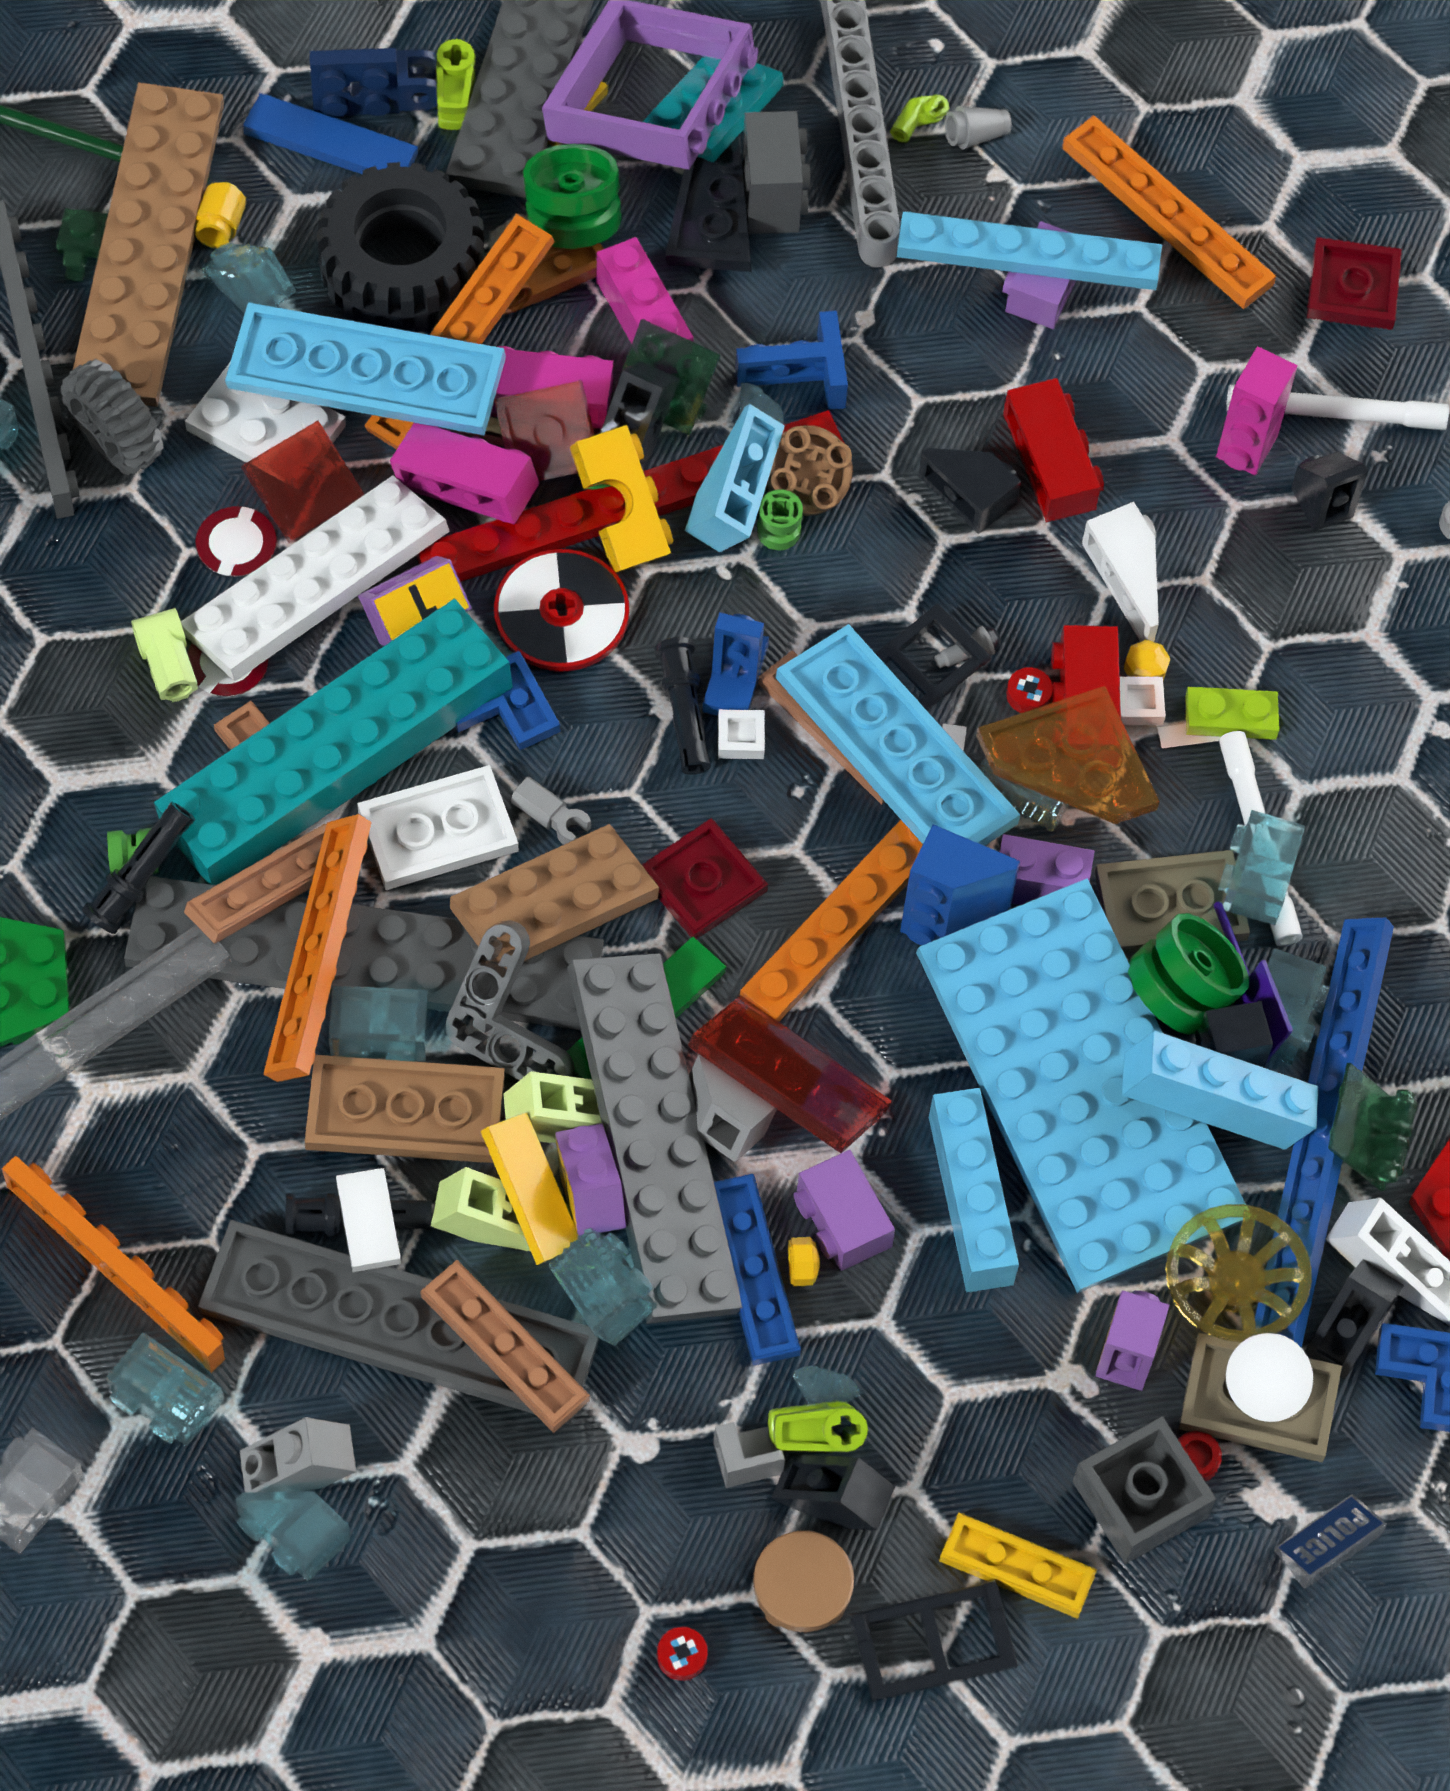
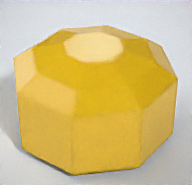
[1124,640,1170,681]
[788,1237,820,1286]

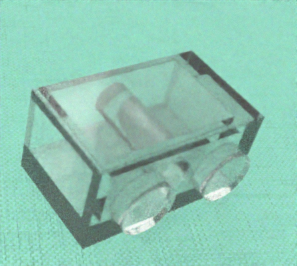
[0,1427,84,1554]

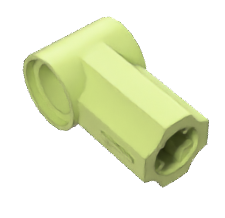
[131,608,198,702]

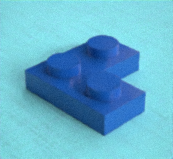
[456,651,560,751]
[1375,1323,1450,1432]

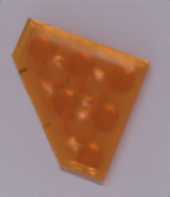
[976,686,1160,824]

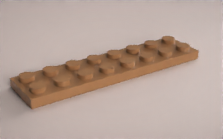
[73,82,224,407]

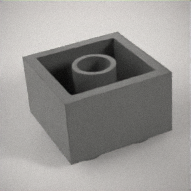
[742,111,810,234]
[1072,1416,1216,1564]

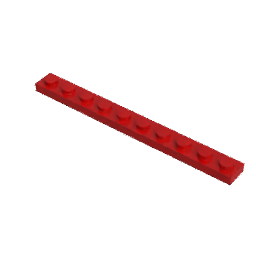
[416,410,844,582]

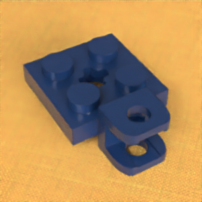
[309,48,437,118]

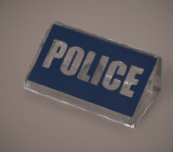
[1274,1494,1387,1589]

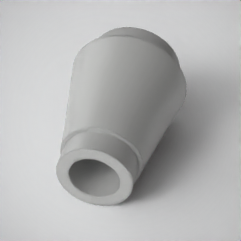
[945,106,1011,149]

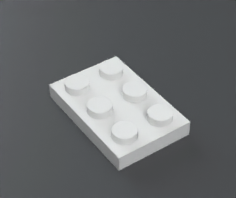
[185,363,346,490]
[357,765,518,890]

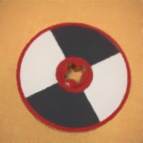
[494,549,629,671]

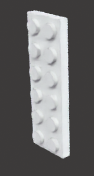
[181,476,449,681]

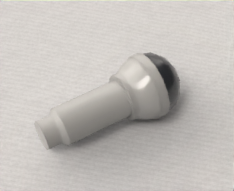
[934,626,1001,668]

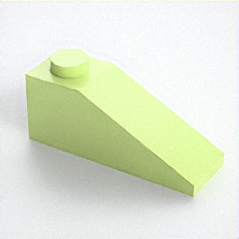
[503,1071,602,1143]
[431,1167,588,1260]

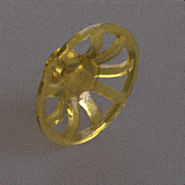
[1166,1204,1312,1342]

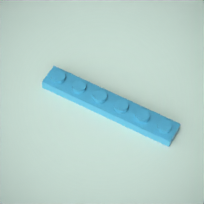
[897,211,1162,290]

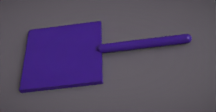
[1214,901,1293,1064]

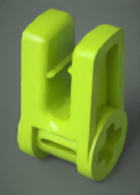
[437,39,476,130]
[768,1401,868,1452]

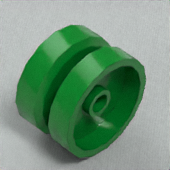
[523,144,622,249]
[1128,913,1249,1035]

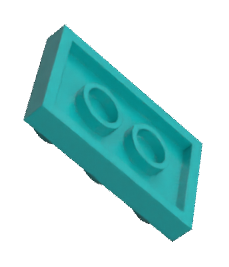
[642,56,784,162]

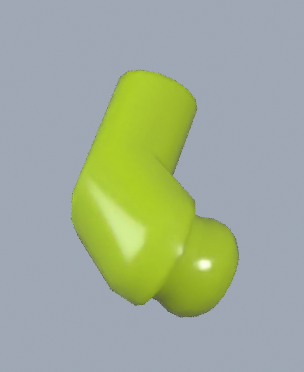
[890,95,949,143]

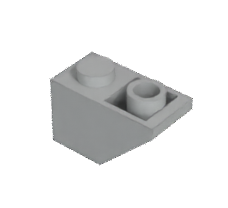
[689,1050,780,1162]
[240,1417,356,1499]

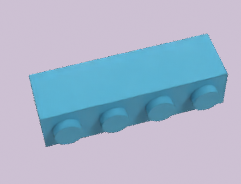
[1122,1031,1318,1150]
[929,1088,1019,1293]

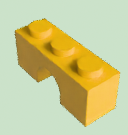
[569,425,673,573]

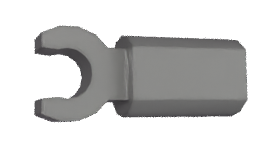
[511,777,591,845]

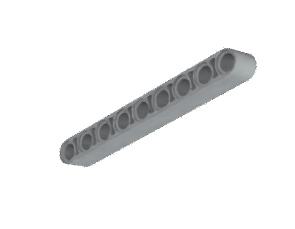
[821,0,900,268]

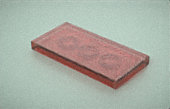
[688,995,892,1153]

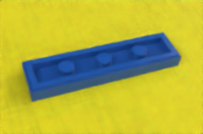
[243,93,418,175]
[714,1173,801,1366]

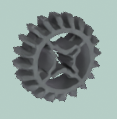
[60,359,163,475]

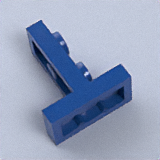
[735,311,848,410]
[702,613,769,716]

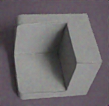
[713,1422,785,1488]

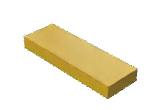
[480,1112,583,1265]
[939,1513,1097,1619]

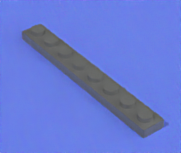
[0,200,80,519]

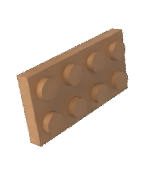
[450,824,659,969]
[305,1055,505,1163]

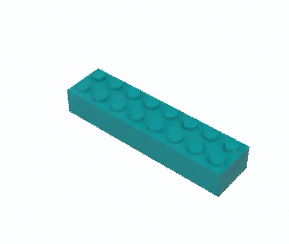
[154,598,513,885]

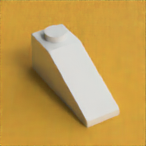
[1082,502,1159,642]
[1325,1198,1450,1326]

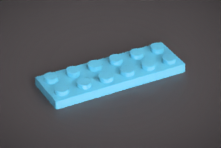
[225,302,506,435]
[776,624,1020,846]

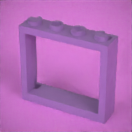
[542,0,758,170]

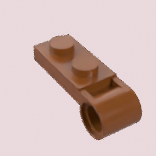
[504,243,604,314]

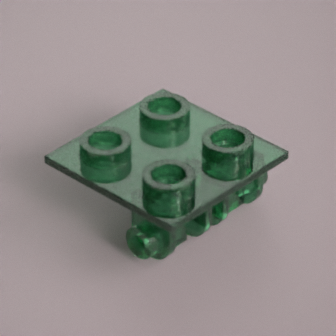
[611,319,721,435]
[1328,1063,1418,1191]

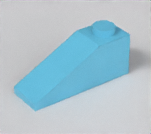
[685,404,785,552]

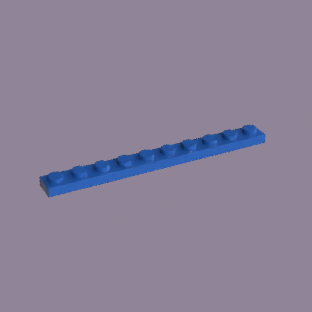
[1251,917,1394,1348]

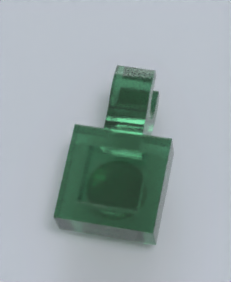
[57,208,108,282]

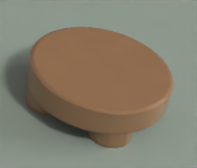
[766,426,853,516]
[753,1531,854,1632]

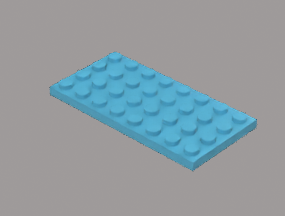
[916,878,1251,1293]

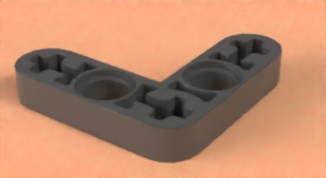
[445,920,575,1080]

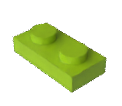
[1185,687,1279,740]

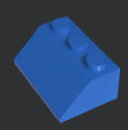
[900,824,1020,945]

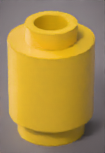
[195,182,246,248]

